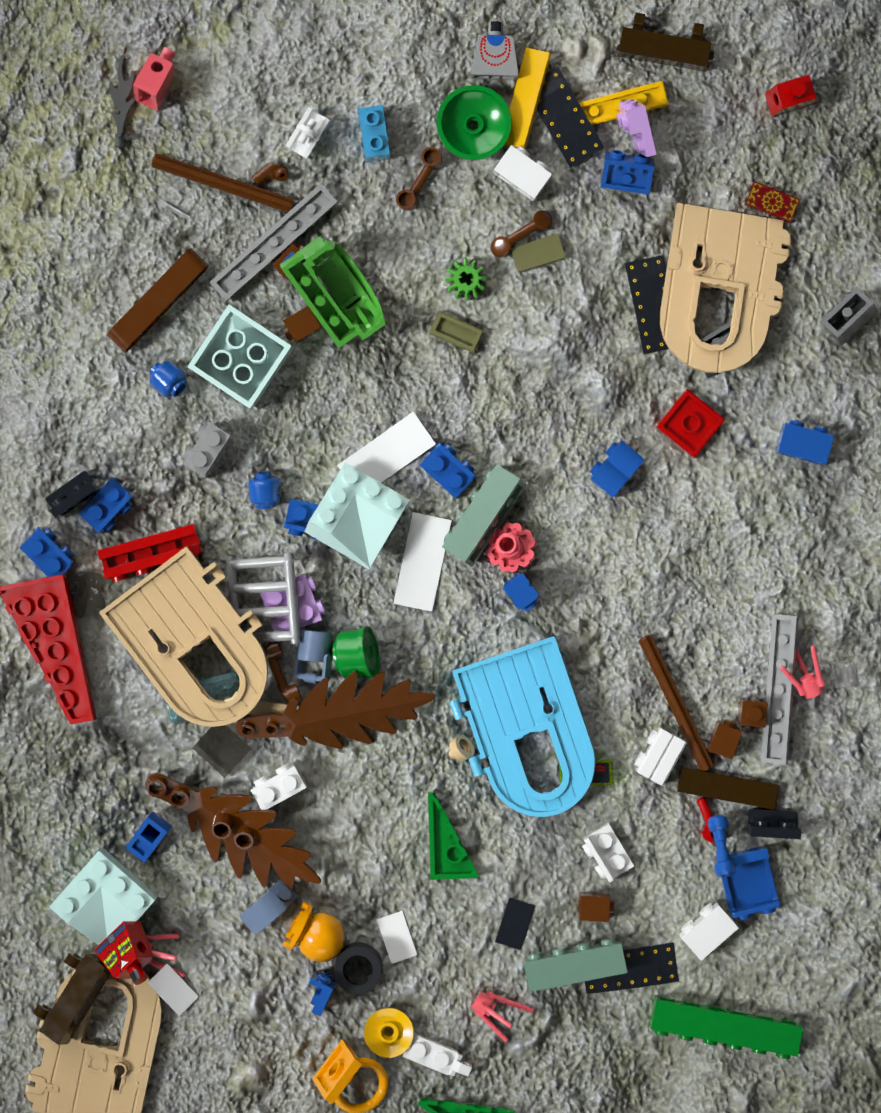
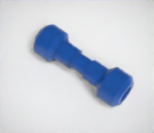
[708,815,736,877]

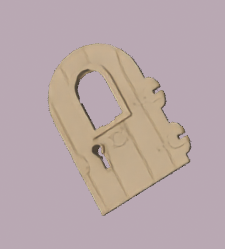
[660,203,791,373]
[25,969,162,1113]

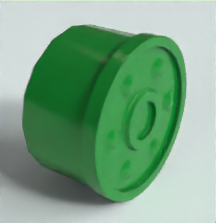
[333,626,380,679]

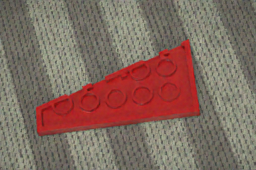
[0,574,97,725]

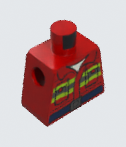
[764,75,817,117]
[94,921,153,985]

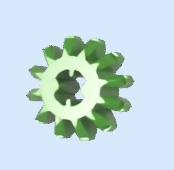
[445,258,487,301]

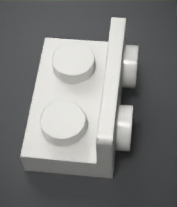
[582,823,634,883]

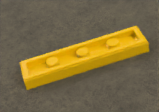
[504,48,551,150]
[579,81,669,126]

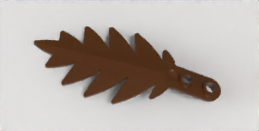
[236,670,436,749]
[145,773,321,889]

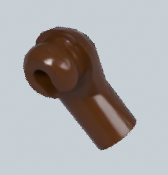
[251,163,289,186]

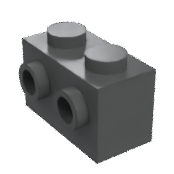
[820,287,878,346]

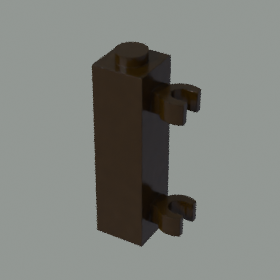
[617,12,714,72]
[33,953,111,1045]

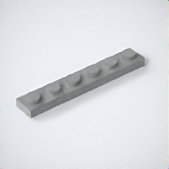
[210,184,338,301]
[761,614,799,765]

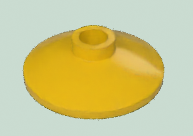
[364,1008,414,1058]

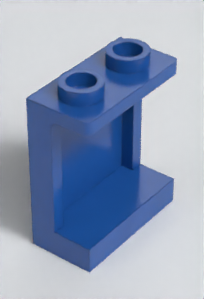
[716,845,781,920]

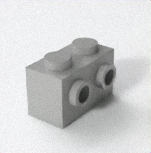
[182,422,233,478]

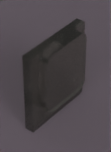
[192,725,252,778]

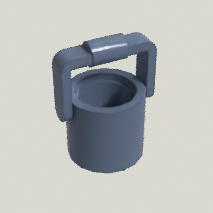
[294,629,332,684]

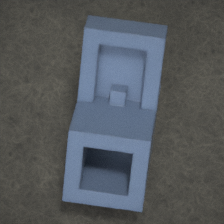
[239,879,298,935]

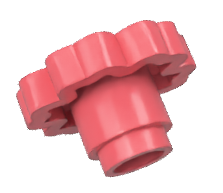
[486,523,537,574]

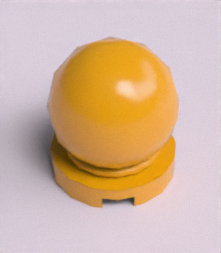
[282,901,346,962]

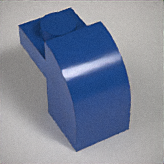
[125,811,172,863]

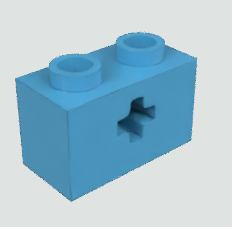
[358,105,390,163]

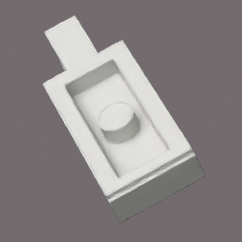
[402,1033,472,1076]

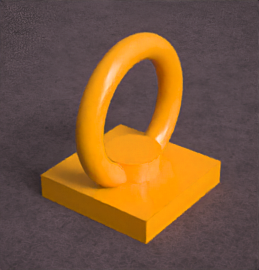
[312,1039,389,1113]

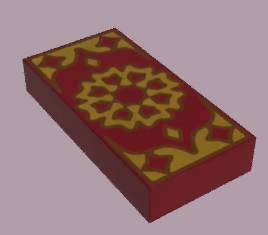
[744,181,800,223]

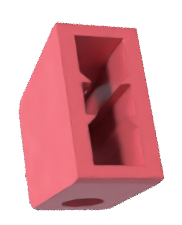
[133,47,176,111]

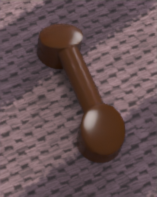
[396,147,443,211]
[491,210,552,258]
[267,641,303,704]

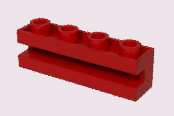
[97,524,204,583]

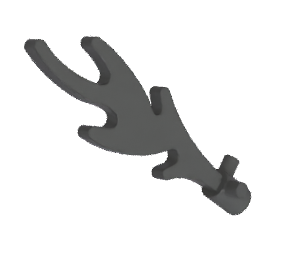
[109,55,135,148]

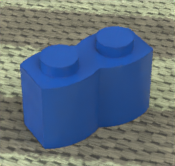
[589,441,645,498]

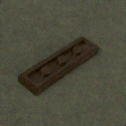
[676,767,779,810]

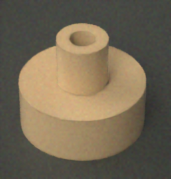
[449,735,475,762]

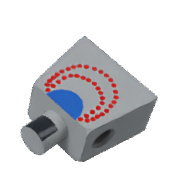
[470,21,518,81]

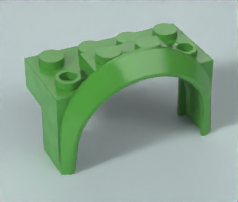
[280,236,386,348]

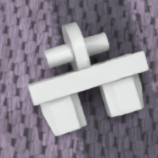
[286,107,330,159]

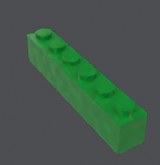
[649,996,803,1059]

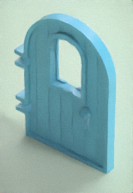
[449,636,595,817]

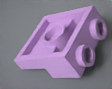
[616,99,657,157]
[260,573,325,632]

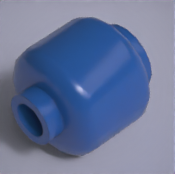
[150,361,187,398]
[248,471,282,509]

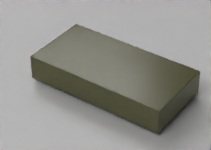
[511,234,566,273]
[429,311,484,354]

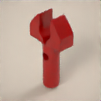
[697,797,727,844]

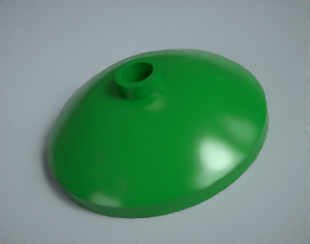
[437,85,511,161]

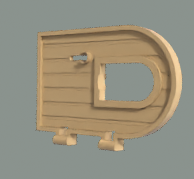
[99,546,268,727]

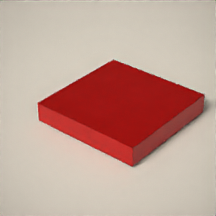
[656,389,726,458]

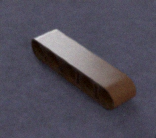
[107,248,209,353]

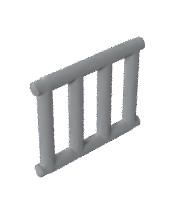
[226,552,300,644]

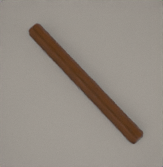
[151,153,294,213]
[639,634,714,771]

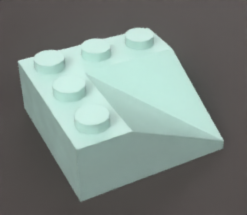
[188,305,293,410]
[304,462,410,569]
[50,847,158,945]

